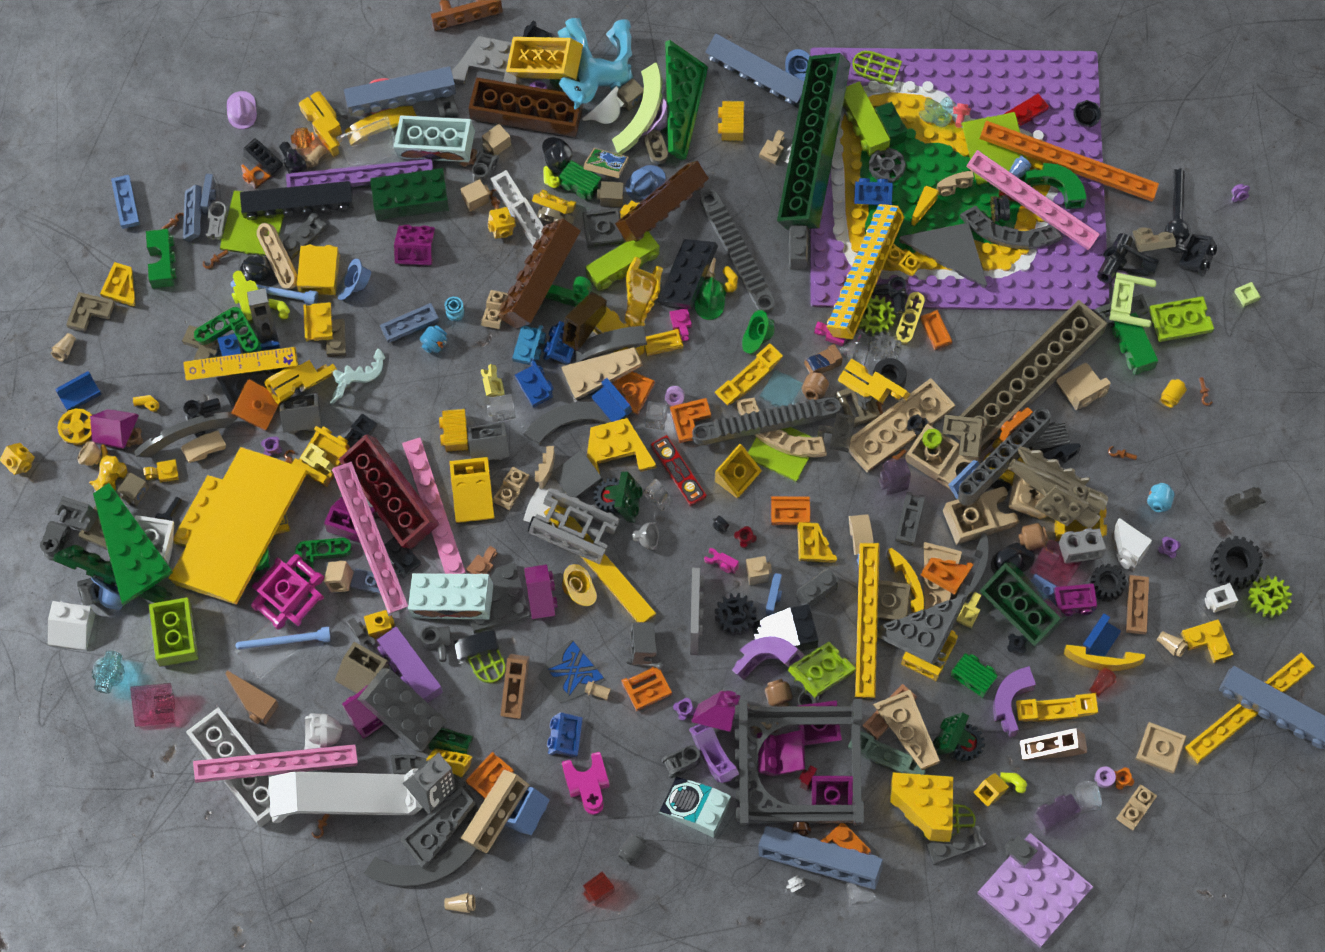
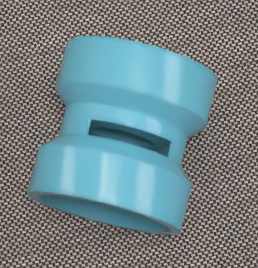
[445,296,465,321]

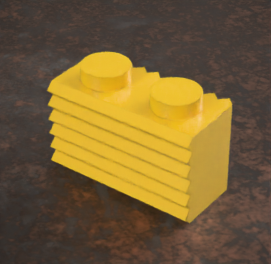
[718,101,744,141]
[439,409,469,452]

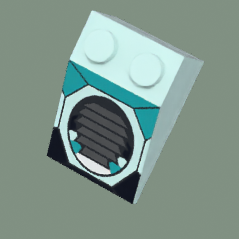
[659,777,731,838]

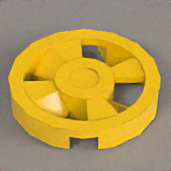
[57,409,92,446]

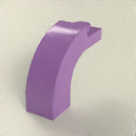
[732,636,804,680]
[993,666,1036,737]
[689,724,739,783]

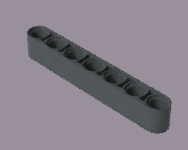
[958,407,1051,506]

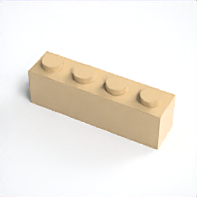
[461,770,530,853]

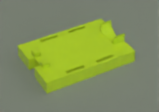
[1149,296,1214,342]
[788,641,856,698]

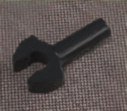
[155,497,182,525]

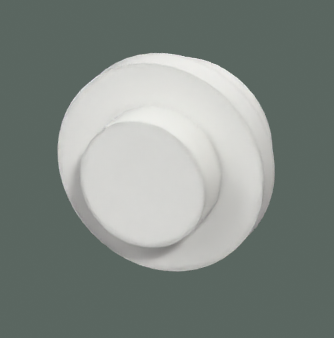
[786,875,806,892]

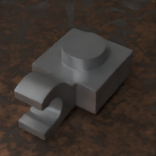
[347,617,376,649]

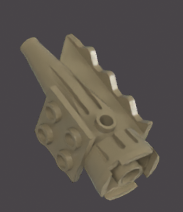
[1008,446,1108,528]

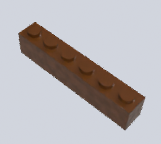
[615,161,709,242]

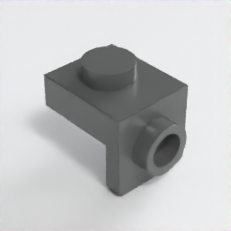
[1004,835,1038,867]

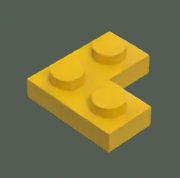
[1181,619,1233,663]

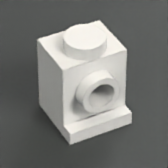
[1205,583,1238,613]

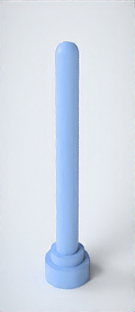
[231,281,318,305]
[235,626,331,650]

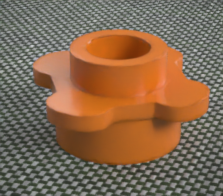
[1114,767,1134,790]

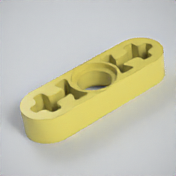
[895,292,925,345]

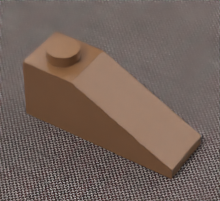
[501,654,530,719]
[225,670,279,725]
[1020,728,1087,761]

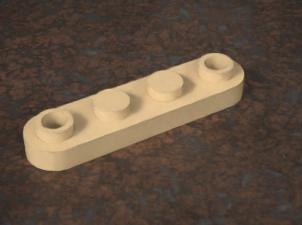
[257,223,298,289]

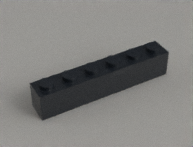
[240,181,354,220]

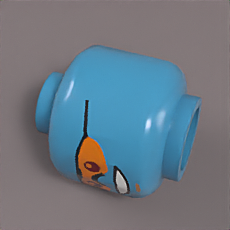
[420,325,448,354]

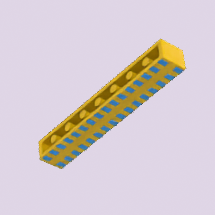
[826,204,904,339]

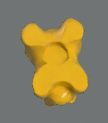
[89,445,127,491]

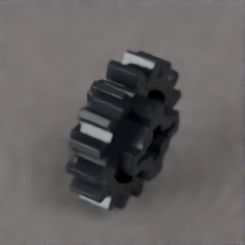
[715,593,757,635]

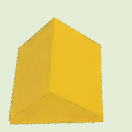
[715,444,762,498]

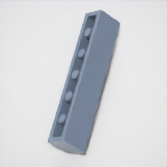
[705,33,804,106]
[344,66,456,117]
[1219,666,1325,749]
[758,826,883,890]

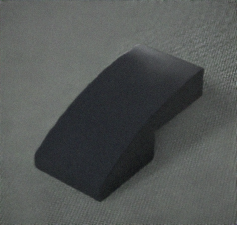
[345,414,377,448]
[1043,443,1081,463]
[454,630,499,661]

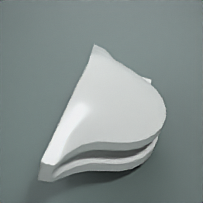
[582,86,624,124]

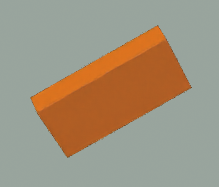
[920,310,953,350]

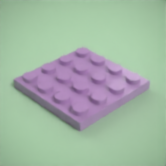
[977,833,1093,948]

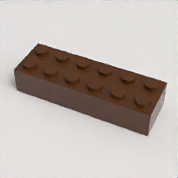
[468,77,583,137]
[497,218,581,329]

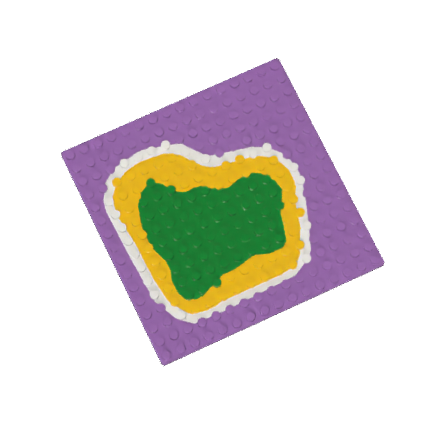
[810,47,1109,311]

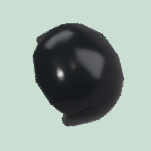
[1073,100,1101,128]

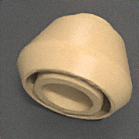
[77,441,102,466]

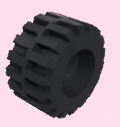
[1210,536,1263,590]

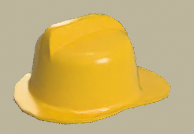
[562,564,597,606]

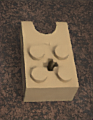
[904,424,981,490]
[943,487,1019,545]

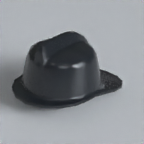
[542,137,573,174]
[240,254,279,286]
[991,543,1034,574]

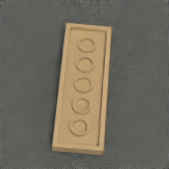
[843,378,956,473]

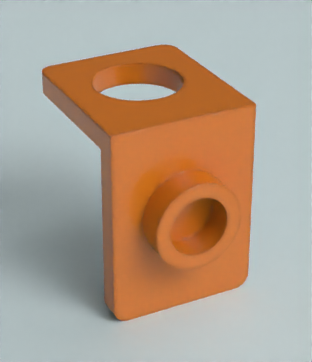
[241,164,271,188]

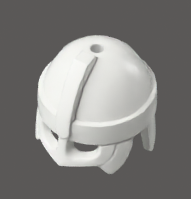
[304,713,342,750]

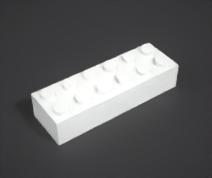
[186,707,273,828]

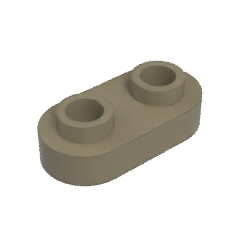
[645,130,668,165]

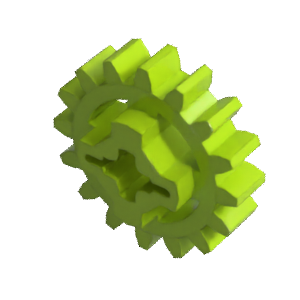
[859,295,896,336]
[1248,575,1292,618]

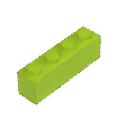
[843,81,890,156]
[585,231,660,291]

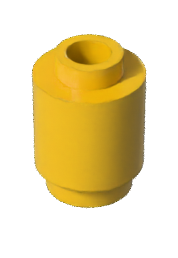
[1160,379,1187,408]

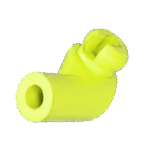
[543,166,560,188]
[269,299,290,319]
[1000,772,1027,793]

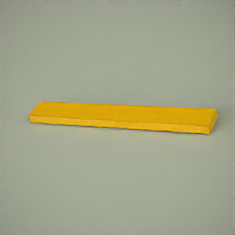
[544,505,656,622]
[855,543,880,698]
[1184,652,1315,764]

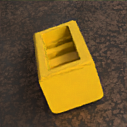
[911,186,939,226]
[426,748,473,777]

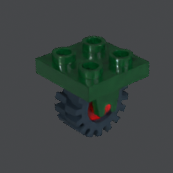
[593,472,643,523]
[933,712,985,762]

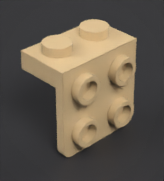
[1056,363,1111,411]

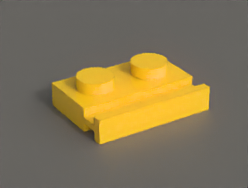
[303,302,333,342]

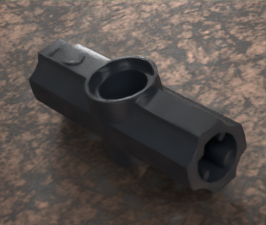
[1097,233,1133,284]

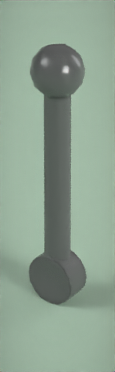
[626,658,664,670]

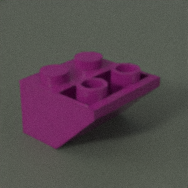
[324,497,376,543]
[342,685,385,739]

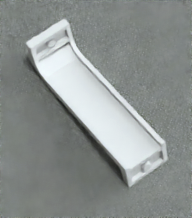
[268,768,423,823]

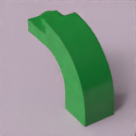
[1024,163,1087,209]

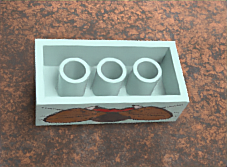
[394,116,475,162]
[408,573,494,619]

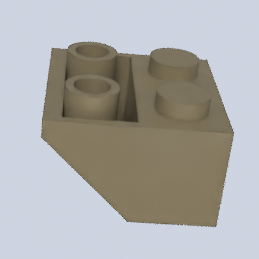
[335,642,390,694]

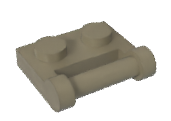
[835,388,880,429]

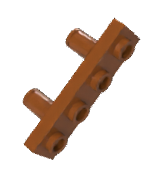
[431,0,503,31]

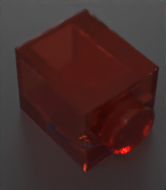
[582,871,615,906]

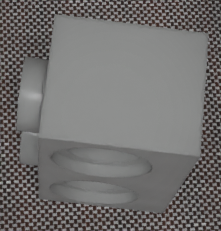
[1059,528,1106,564]

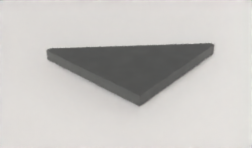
[899,223,987,288]
[877,595,968,665]

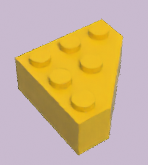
[890,773,953,842]

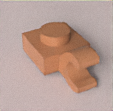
[466,546,498,574]

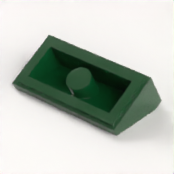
[428,727,473,755]

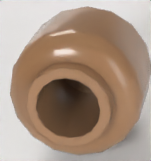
[802,372,829,400]
[1018,523,1048,550]
[765,679,793,706]

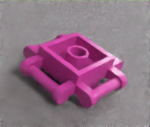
[251,554,324,630]

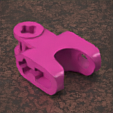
[562,752,610,815]

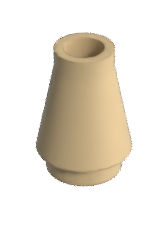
[51,333,76,362]
[1157,631,1188,657]
[444,893,476,913]

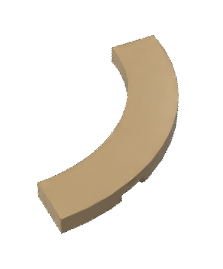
[736,397,827,457]

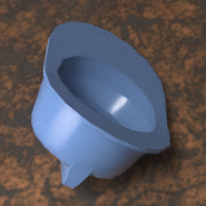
[785,49,810,81]
[625,165,666,200]
[337,259,371,300]
[91,577,123,610]

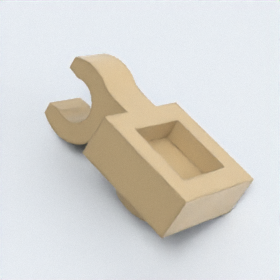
[759,130,785,165]

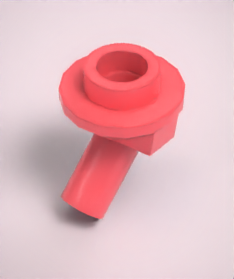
[953,103,971,128]

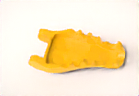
[625,257,663,327]

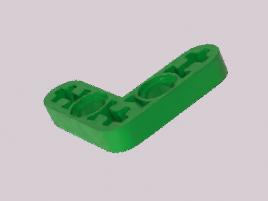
[545,276,592,307]
[194,307,261,353]
[295,538,352,597]

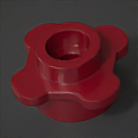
[734,526,757,548]

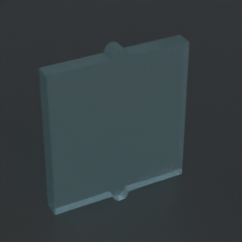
[760,370,803,407]

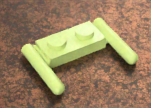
[1109,273,1157,327]

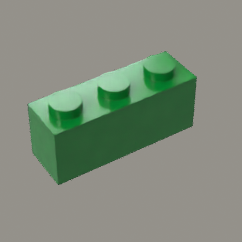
[1112,312,1158,375]

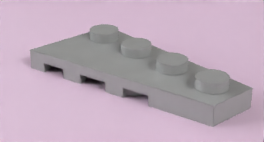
[690,568,704,655]

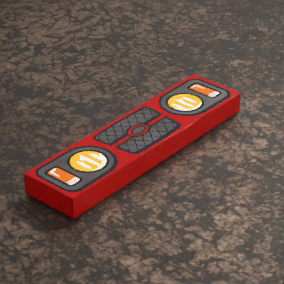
[650,435,706,507]

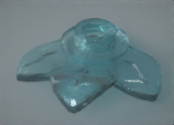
[919,97,953,127]

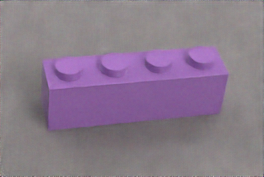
[377,627,443,703]

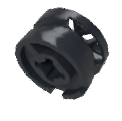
[991,195,1010,222]

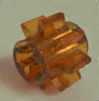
[290,127,314,149]

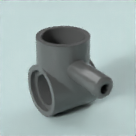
[420,625,452,662]

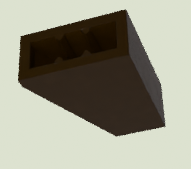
[563,292,607,351]

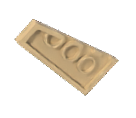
[561,347,643,401]
[924,542,962,610]
[873,690,940,770]

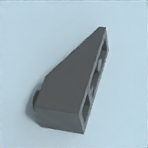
[247,288,279,344]

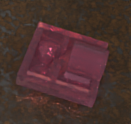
[1030,539,1082,587]
[130,683,176,727]

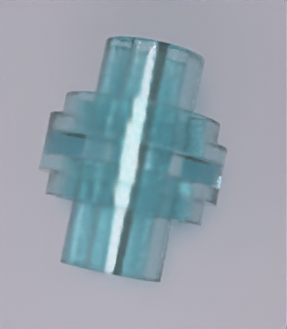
[91,650,125,694]

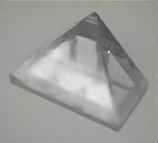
[840,329,872,366]

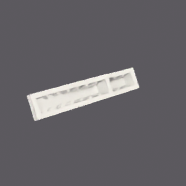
[490,170,544,246]

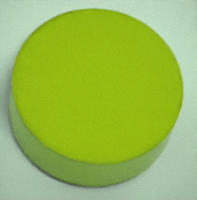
[922,429,942,449]

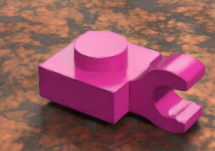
[669,308,692,341]
[814,322,846,346]
[704,548,739,574]

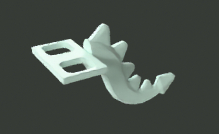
[330,349,385,405]

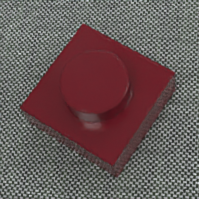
[799,765,817,791]

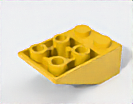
[449,457,494,523]

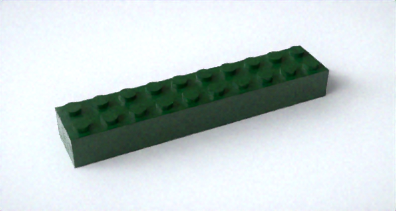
[777,53,851,230]

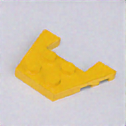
[587,418,657,482]

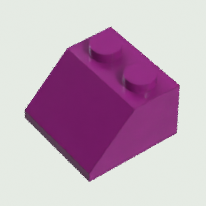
[692,691,741,732]

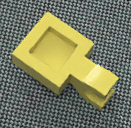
[481,364,505,399]
[300,443,336,473]
[956,592,981,629]

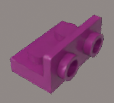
[1054,583,1097,617]

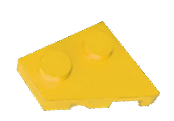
[100,262,135,307]
[797,522,837,563]

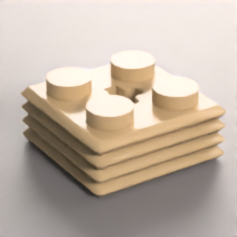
[1008,474,1048,519]

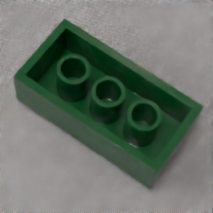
[370,168,449,221]
[980,562,1067,646]

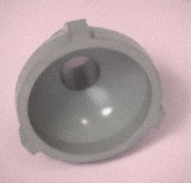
[633,522,659,550]

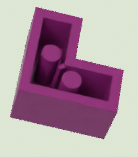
[524,564,558,619]

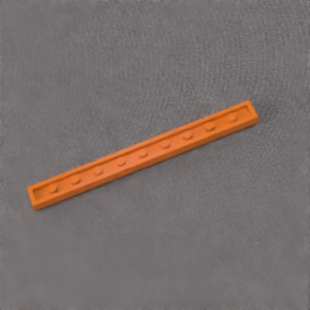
[979,121,1159,202]

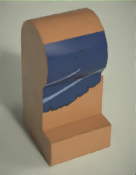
[804,344,843,374]

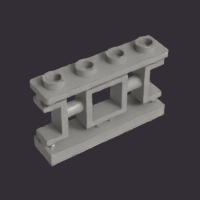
[529,488,620,564]

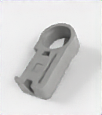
[205,201,228,240]

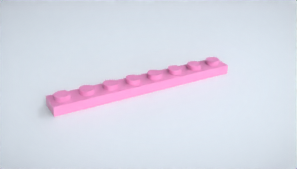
[966,150,1100,250]
[402,438,466,574]
[332,462,408,614]
[193,745,358,783]

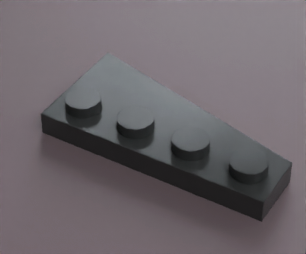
[400,787,476,870]

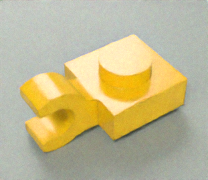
[143,459,179,483]

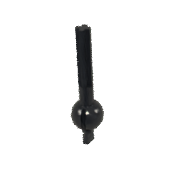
[1164,168,1191,253]

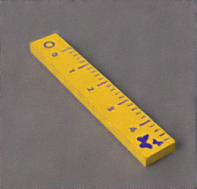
[183,347,298,381]

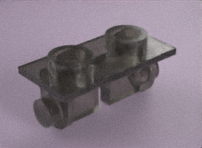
[1222,487,1266,516]

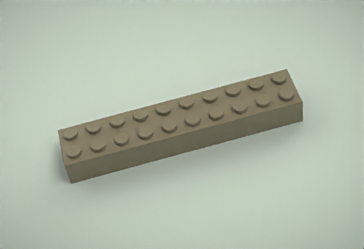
[954,300,1107,454]

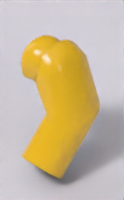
[722,266,738,292]
[133,395,159,412]

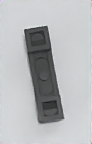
[574,326,647,363]
[957,533,989,601]

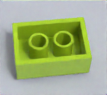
[149,597,199,667]

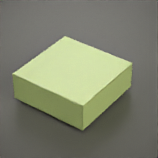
[1234,282,1261,307]

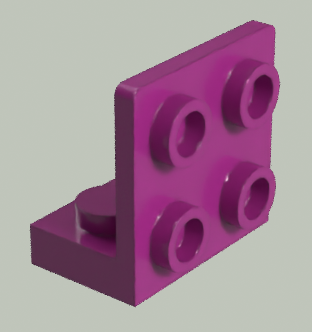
[394,225,435,265]
[757,730,805,777]

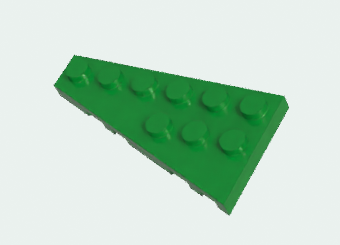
[665,40,708,161]
[93,483,173,606]

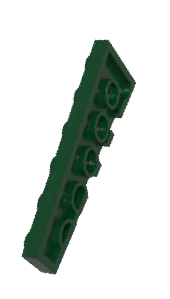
[53,545,173,603]

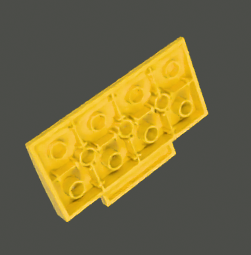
[169,447,308,605]

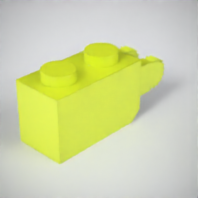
[231,271,258,324]

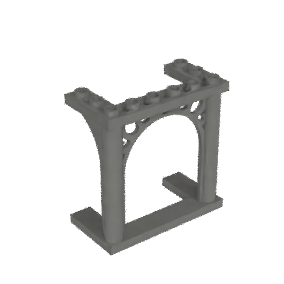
[735,699,864,826]

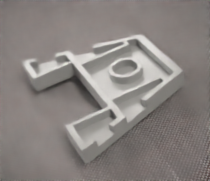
[452,36,517,85]

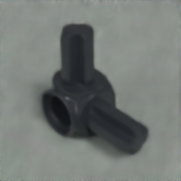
[279,142,307,174]
[872,276,908,315]
[183,398,221,438]

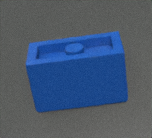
[55,371,102,411]
[592,378,632,422]
[1082,613,1121,657]

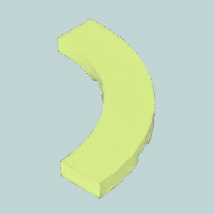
[612,62,663,155]

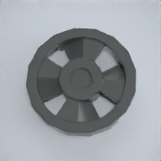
[869,148,906,183]

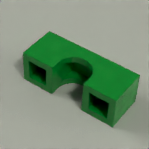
[146,229,177,289]

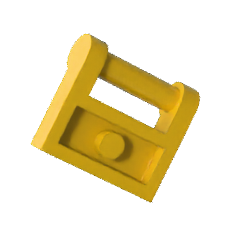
[532,189,576,214]

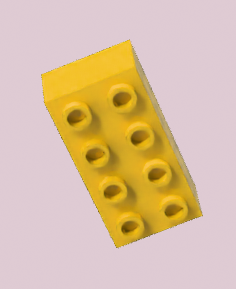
[506,37,583,80]

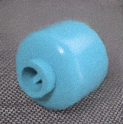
[1147,483,1175,513]

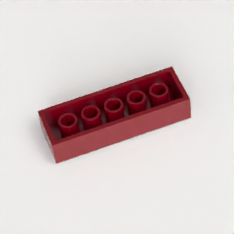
[338,435,439,549]

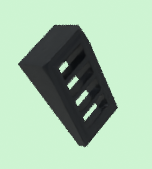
[243,138,283,176]

